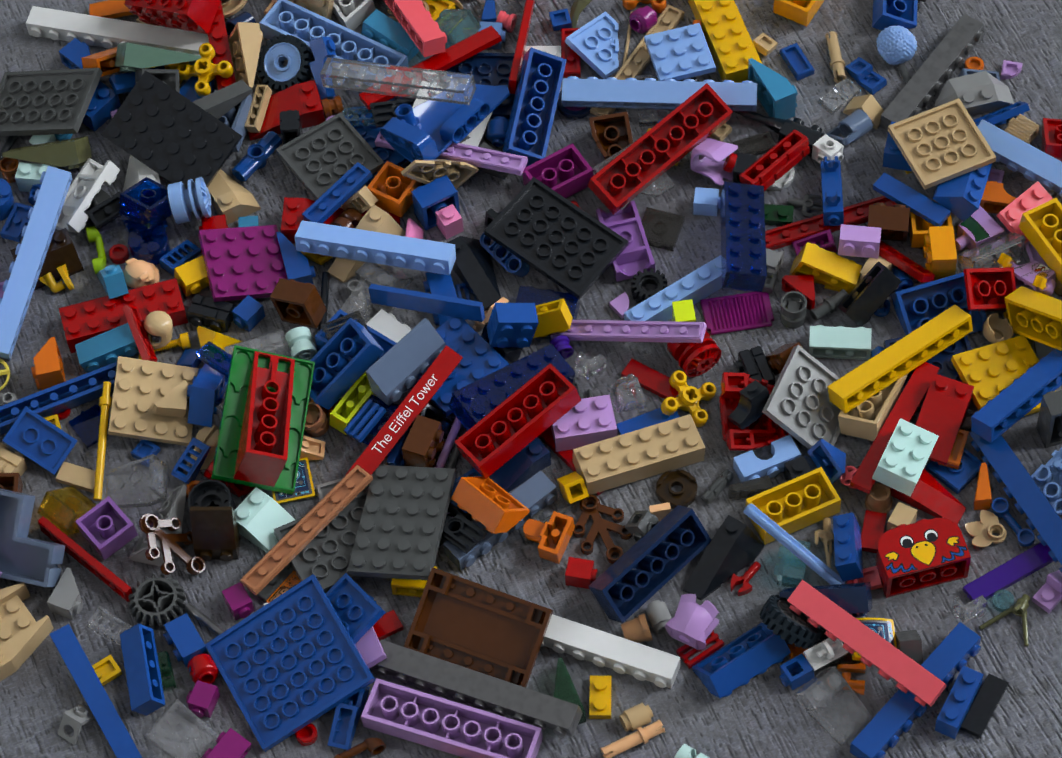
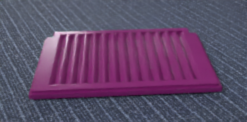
[700,291,774,335]

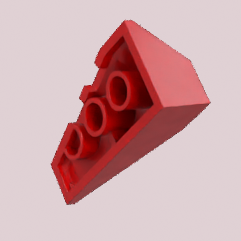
[889,469,966,525]

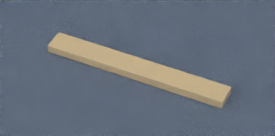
[590,4,684,116]

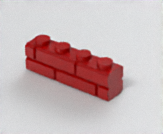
[739,130,810,199]

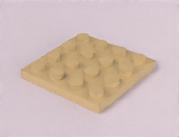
[888,98,997,190]
[108,356,199,446]

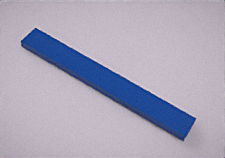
[50,624,142,758]

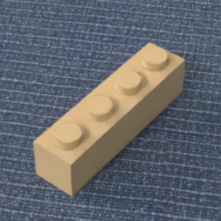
[245,84,272,133]

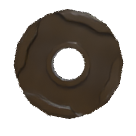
[656,469,698,509]

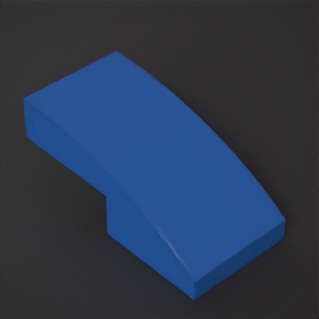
[845,57,887,95]

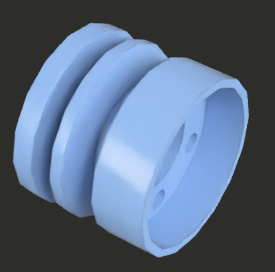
[167,177,212,224]

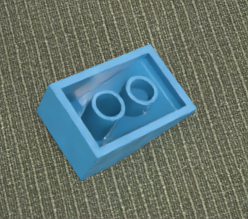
[748,58,798,120]

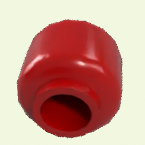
[188,654,219,684]

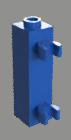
[821,156,844,226]

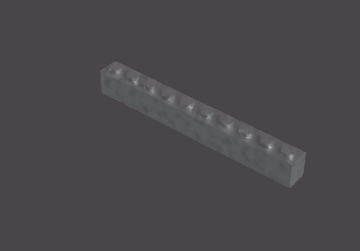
[374,639,583,737]

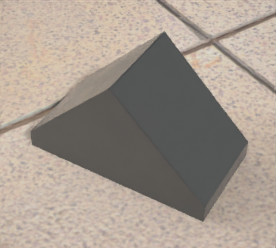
[895,630,923,665]

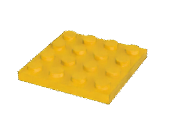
[951,335,1056,416]

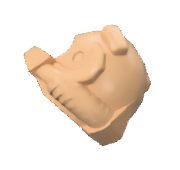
[123,258,160,288]

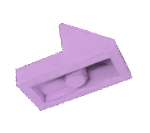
[1032,571,1062,613]

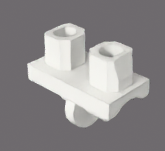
[803,638,848,671]

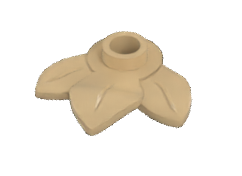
[965,510,1007,548]

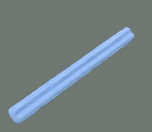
[743,503,845,585]

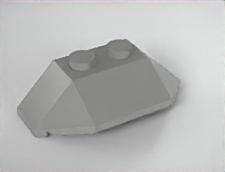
[934,71,1014,116]

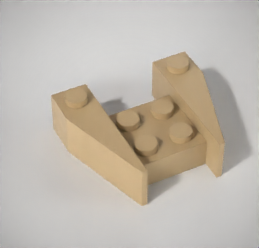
[0,582,54,682]

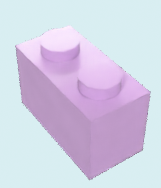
[838,224,881,259]

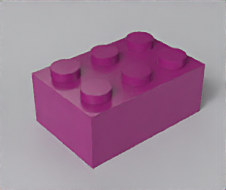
[523,143,594,198]

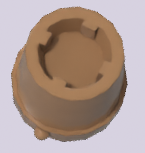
[865,482,893,514]
[621,613,653,643]

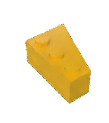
[789,242,862,294]

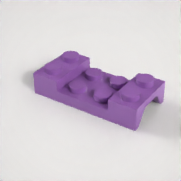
[596,201,655,282]

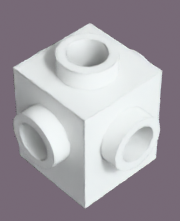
[812,134,844,165]

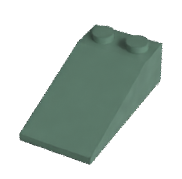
[114,42,201,73]

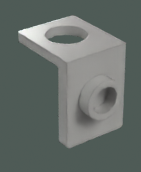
[57,704,95,745]

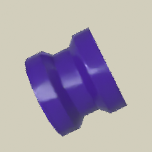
[550,335,574,360]

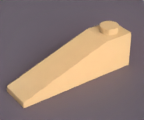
[208,169,261,225]

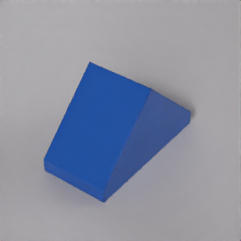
[807,439,846,485]

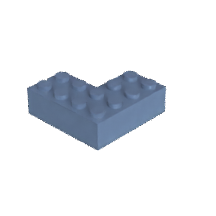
[0,489,66,587]

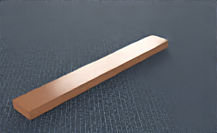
[240,465,373,595]

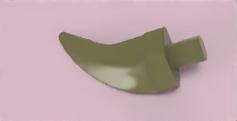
[570,0,592,28]

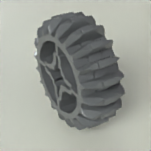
[128,573,186,629]

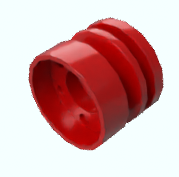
[667,330,721,377]

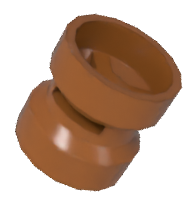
[321,95,344,118]
[0,157,19,183]

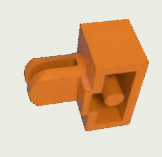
[523,511,575,564]

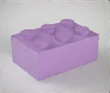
[551,394,617,452]

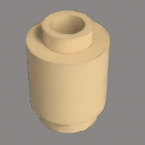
[619,703,653,732]

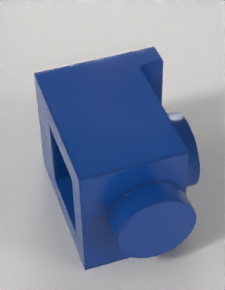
[779,654,815,691]

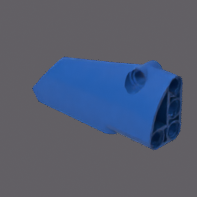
[380,81,510,163]

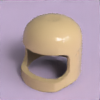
[144,311,173,349]

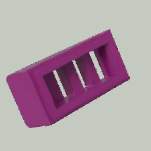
[792,229,838,256]

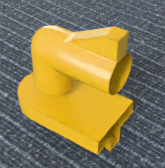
[39,264,74,293]

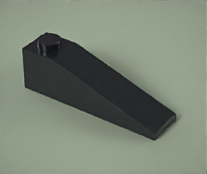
[447,236,501,311]
[683,515,764,601]

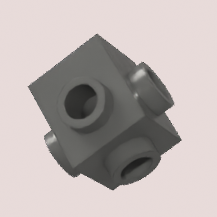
[625,510,659,542]

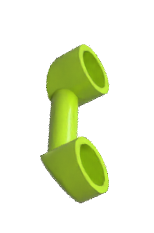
[86,226,107,275]

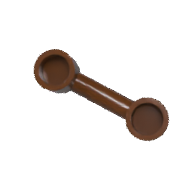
[334,738,386,758]

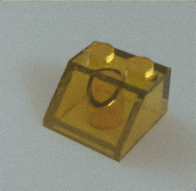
[37,486,96,535]

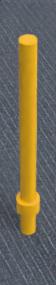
[93,381,112,501]

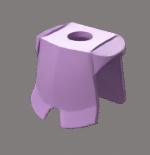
[690,138,738,186]
[665,594,719,650]

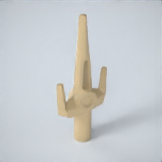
[815,517,834,568]

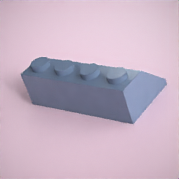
[366,318,446,406]

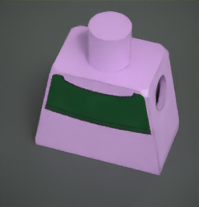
[955,206,1004,254]

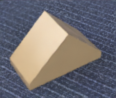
[843,94,884,129]
[152,380,188,417]

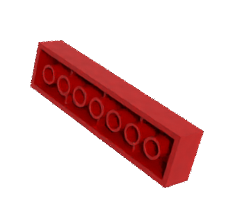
[587,83,733,215]

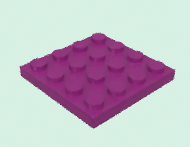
[198,225,288,302]

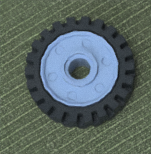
[257,34,315,92]

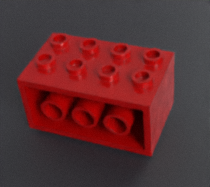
[124,0,221,34]

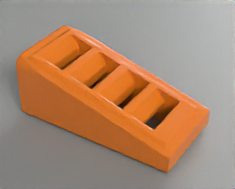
[973,462,992,510]

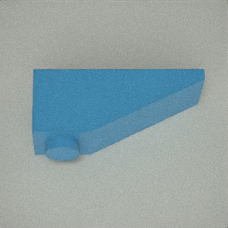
[97,265,129,299]

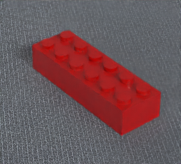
[59,278,188,353]
[454,363,581,479]

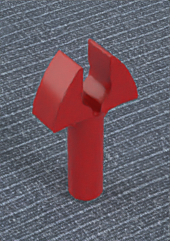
[730,561,761,596]

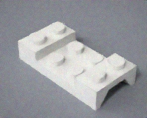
[56,158,120,233]

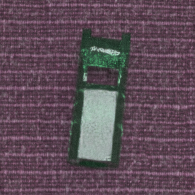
[157,651,177,691]

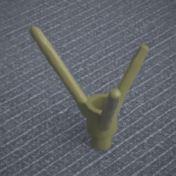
[979,594,1030,647]

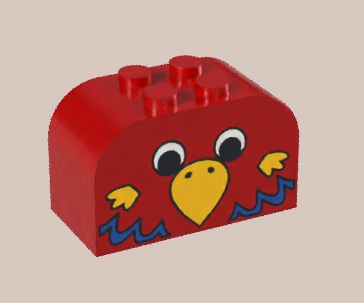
[875,518,971,598]

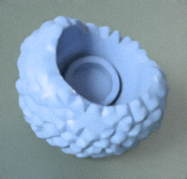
[876,25,917,65]

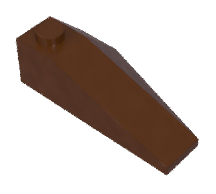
[589,111,633,164]

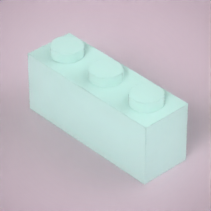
[809,325,872,360]

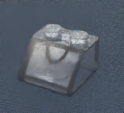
[356,262,414,293]

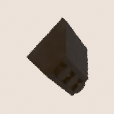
[10,228,84,290]

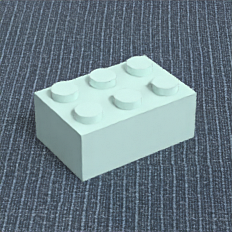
[872,418,939,497]

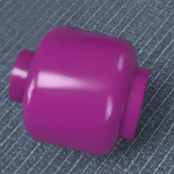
[629,5,657,34]

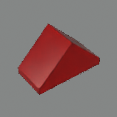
[782,275,815,310]

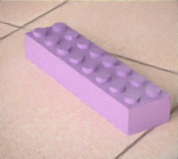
[361,678,543,758]

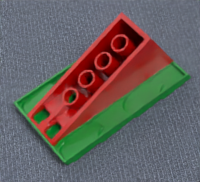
[211,345,315,495]

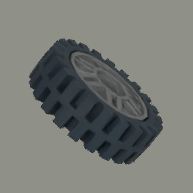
[759,595,824,649]

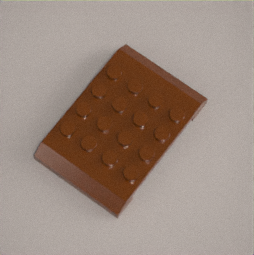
[404,567,554,688]

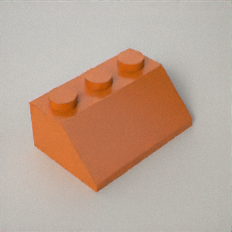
[451,476,530,534]

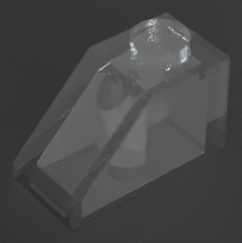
[341,280,374,324]

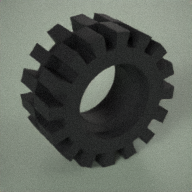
[631,268,667,304]

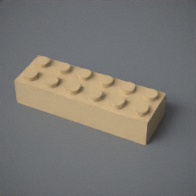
[572,414,705,495]

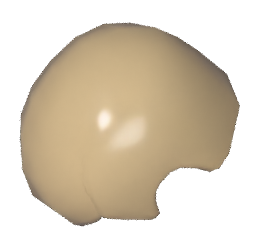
[983,313,1014,343]

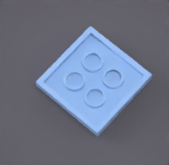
[644,23,716,81]

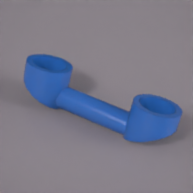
[992,497,1035,547]

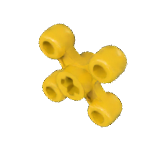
[176,43,234,97]
[661,370,717,427]

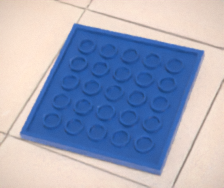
[205,574,376,752]

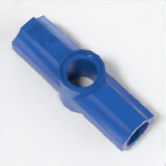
[232,131,282,182]

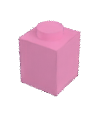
[435,204,464,240]

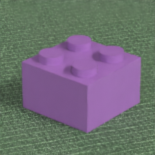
[75,496,138,560]

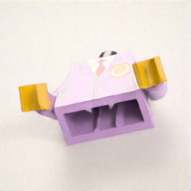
[997,253,1056,296]

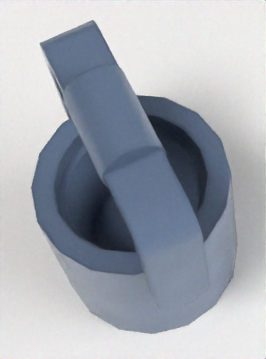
[827,109,873,145]

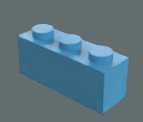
[361,9,419,62]
[75,323,139,373]

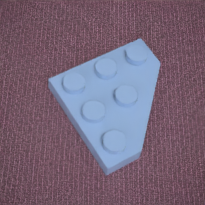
[565,11,619,79]

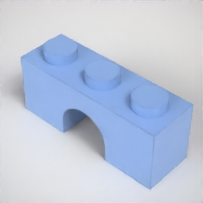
[733,435,801,487]

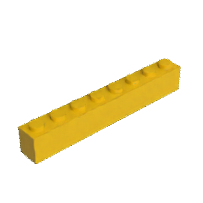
[827,305,973,414]

